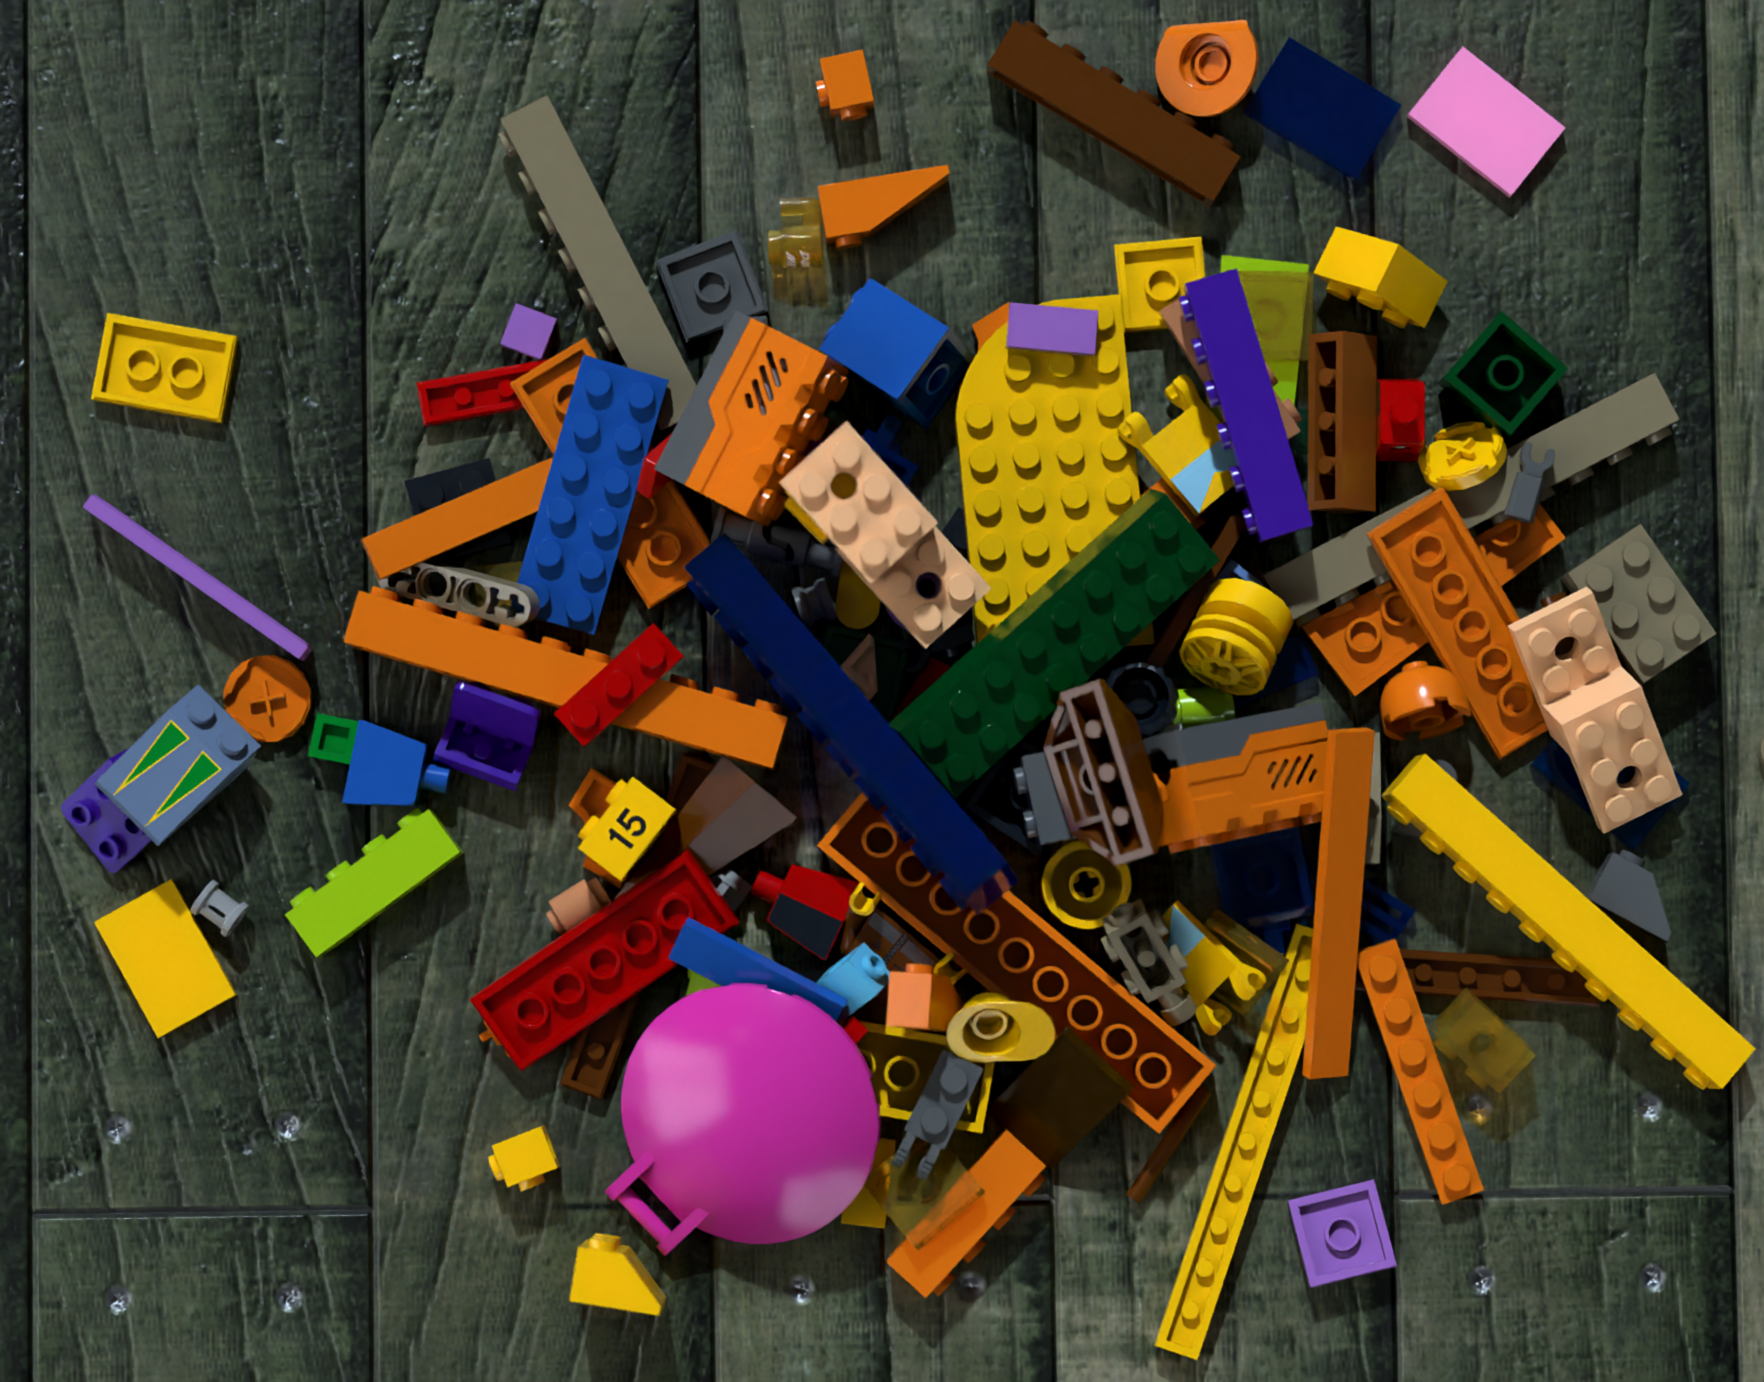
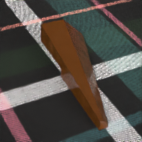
[615,755,799,898]

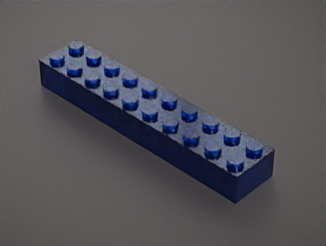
[684,533,1018,916]

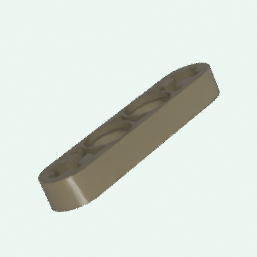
[376,559,540,627]

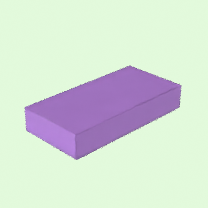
[1005,302,1098,356]

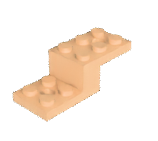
[779,422,992,649]
[1508,587,1683,834]

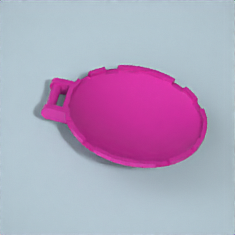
[604,983,881,1256]

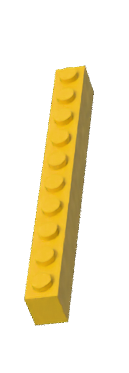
[1381,754,1756,1090]

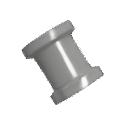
[190,880,249,937]

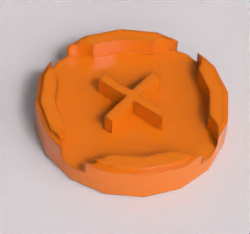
[223,655,312,743]

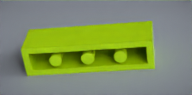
[285,808,464,958]

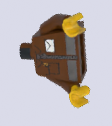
[838,882,967,1013]

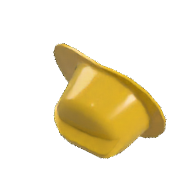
[946,992,1056,1062]

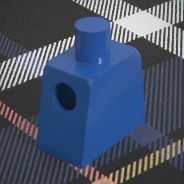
[342,720,451,807]

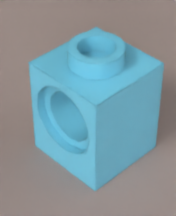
[816,942,890,1021]

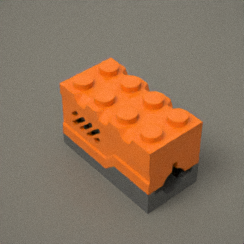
[654,310,849,527]
[1143,702,1328,854]

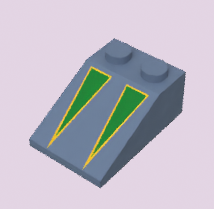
[95,684,261,846]

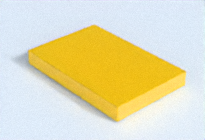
[91,313,239,424]
[94,879,237,1038]

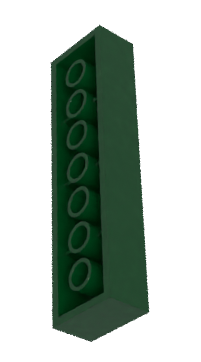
[887,489,1220,798]

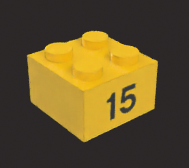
[578,777,679,882]

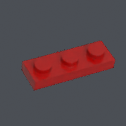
[554,623,684,747]

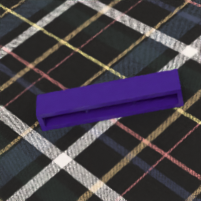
[1178,268,1313,543]

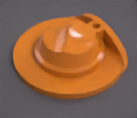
[1155,20,1259,117]

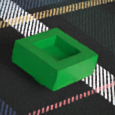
[308,713,359,765]

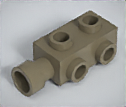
[1101,898,1197,1026]

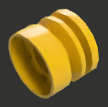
[1179,578,1293,695]

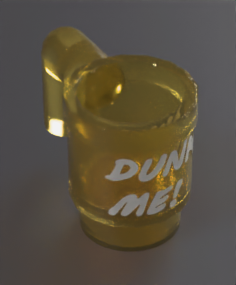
[768,197,823,268]

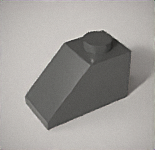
[1584,849,1671,942]

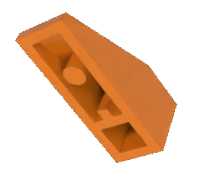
[818,164,949,249]
[886,964,964,1034]

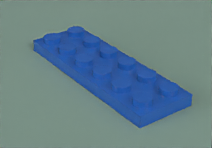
[510,355,669,635]

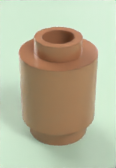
[546,877,612,935]

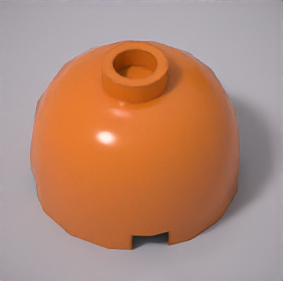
[1379,661,1471,741]

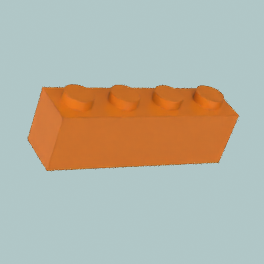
[886,1128,1046,1298]

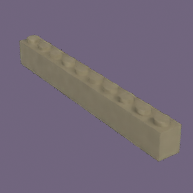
[1260,373,1680,628]

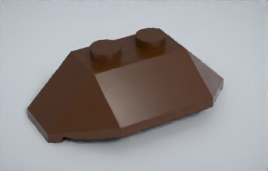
[1043,679,1163,866]

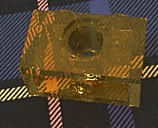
[1430,987,1536,1094]

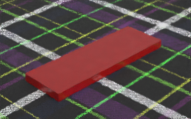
[470,849,739,1072]

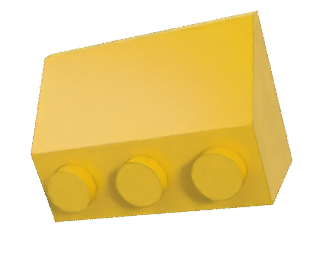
[569,1233,667,1315]

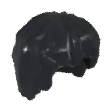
[1105,661,1178,739]

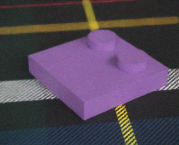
[1287,1179,1397,1289]

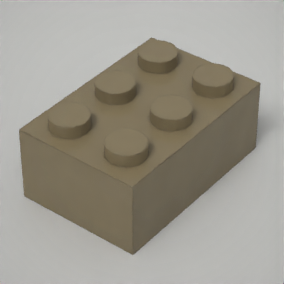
[1560,524,1717,684]

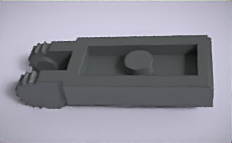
[891,1049,983,1181]

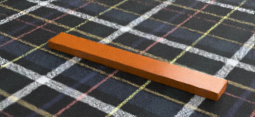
[1302,727,1375,1079]

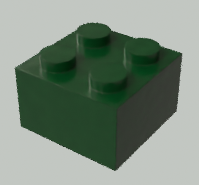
[1437,311,1569,440]

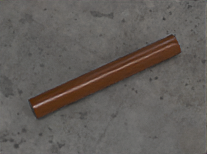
[1126,1085,1213,1204]

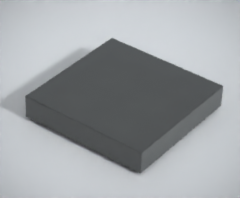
[655,230,769,344]

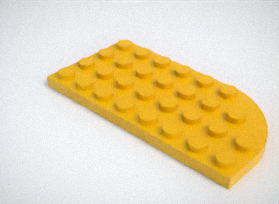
[955,294,1155,648]

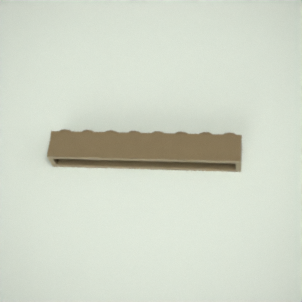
[498,95,697,436]

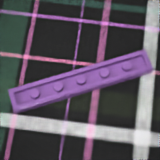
[83,494,313,662]

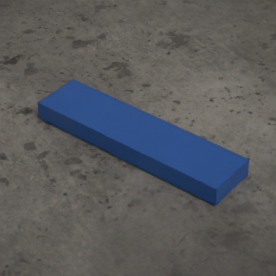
[668,917,848,1022]

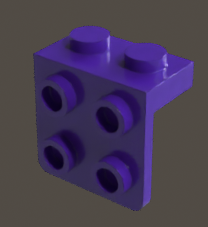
[433,681,540,791]
[61,748,152,873]

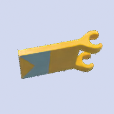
[1117,374,1236,516]
[1155,900,1266,1036]

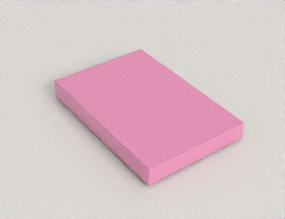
[1407,46,1566,198]

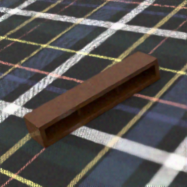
[986,20,1241,208]

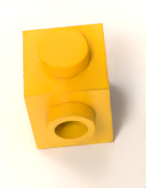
[488,1125,560,1191]

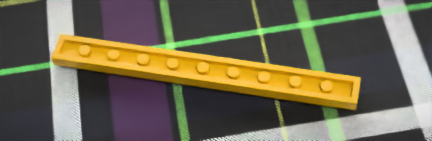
[1154,924,1313,1360]

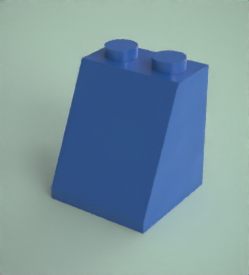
[819,278,975,430]

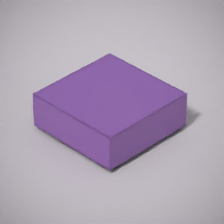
[500,303,558,360]

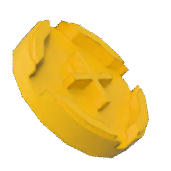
[1418,421,1507,491]

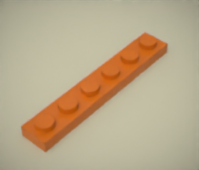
[1357,938,1484,1205]

